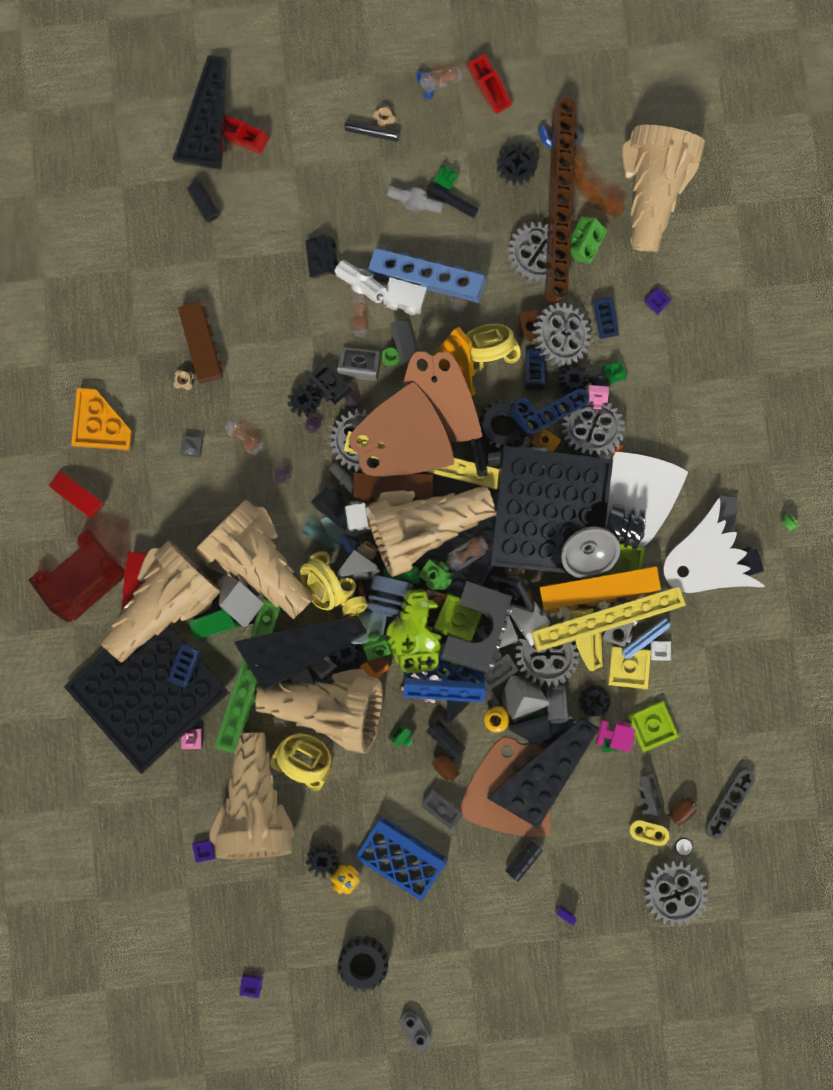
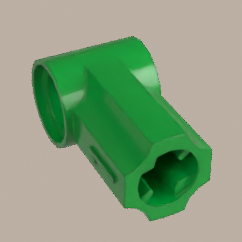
[381,566,421,584]

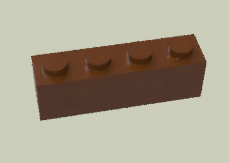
[178,301,224,384]
[353,473,434,501]

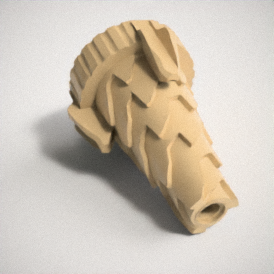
[622,125,705,253]
[366,487,497,577]
[193,500,314,619]
[100,541,220,663]
[255,669,383,753]
[210,732,294,859]

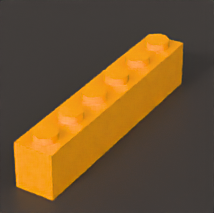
[539,566,661,613]

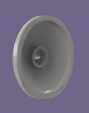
[561,527,620,579]

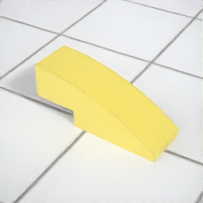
[570,607,603,671]

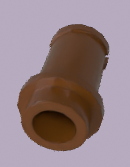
[354,579,370,603]

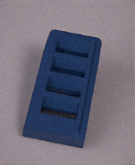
[591,297,619,339]
[525,349,545,390]
[339,534,361,556]
[168,644,203,689]

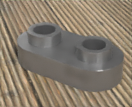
[400,1010,430,1051]

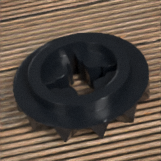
[579,685,611,717]

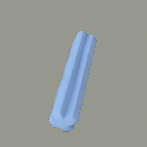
[621,618,671,659]

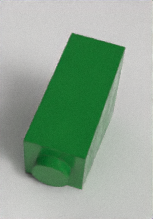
[189,610,254,640]

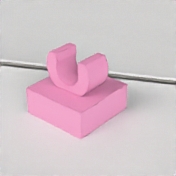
[589,385,609,409]
[181,729,202,749]

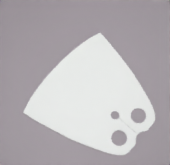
[595,452,688,547]

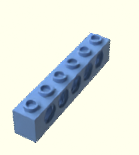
[368,248,487,303]

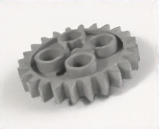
[506,222,561,284]
[532,303,591,366]
[562,401,625,458]
[329,409,379,472]
[515,624,579,688]
[643,860,709,927]

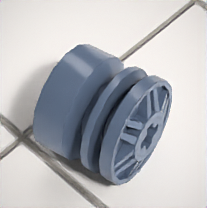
[366,575,413,618]

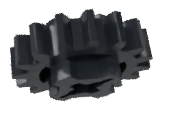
[496,143,538,186]

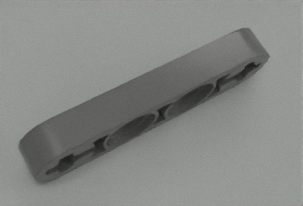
[705,769,755,839]

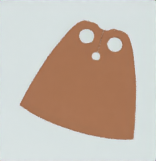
[402,352,482,442]
[349,382,454,476]
[458,738,551,837]

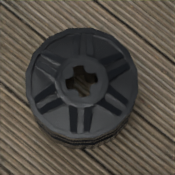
[606,503,646,550]

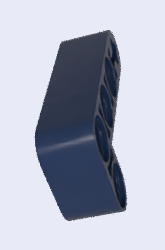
[509,389,589,437]

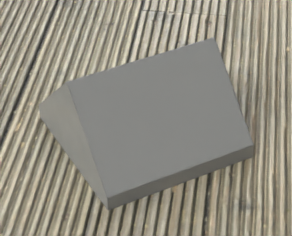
[337,347,380,381]
[338,550,382,581]
[219,575,264,627]
[500,675,549,722]

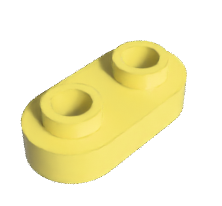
[342,596,367,618]
[629,820,669,846]

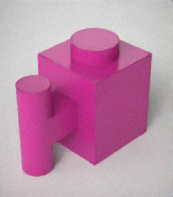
[595,720,636,753]

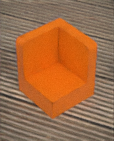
[360,657,391,678]

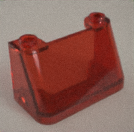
[29,529,125,622]

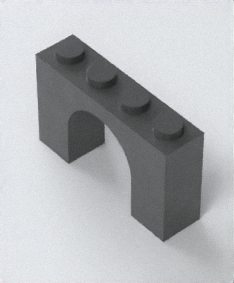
[441,581,513,674]

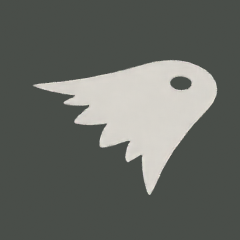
[664,498,765,593]

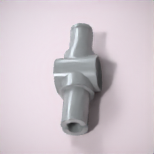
[387,186,444,214]

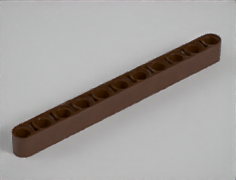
[545,97,575,304]

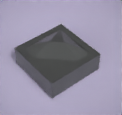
[180,436,202,458]

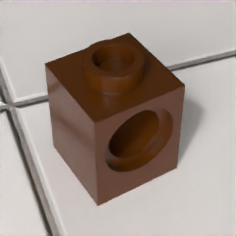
[518,310,539,342]

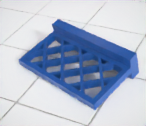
[403,655,486,702]
[355,816,448,901]

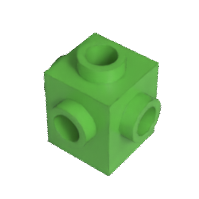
[418,559,454,590]
[362,630,391,661]

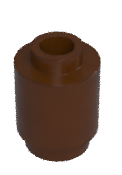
[431,752,460,782]
[668,797,697,826]

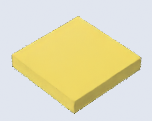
[608,646,651,689]

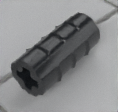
[187,181,220,223]
[426,720,466,760]
[505,840,543,882]

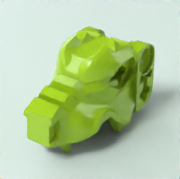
[386,589,441,673]

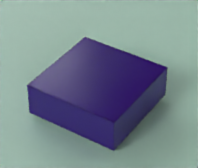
[644,287,671,315]
[192,839,216,863]
[555,905,577,925]
[239,974,262,998]

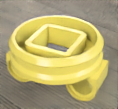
[466,324,521,374]
[299,551,356,610]
[270,734,331,790]

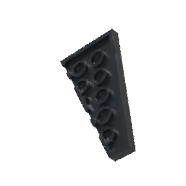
[172,55,227,170]
[234,615,367,693]
[487,717,599,828]

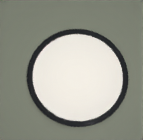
[675,838,693,856]

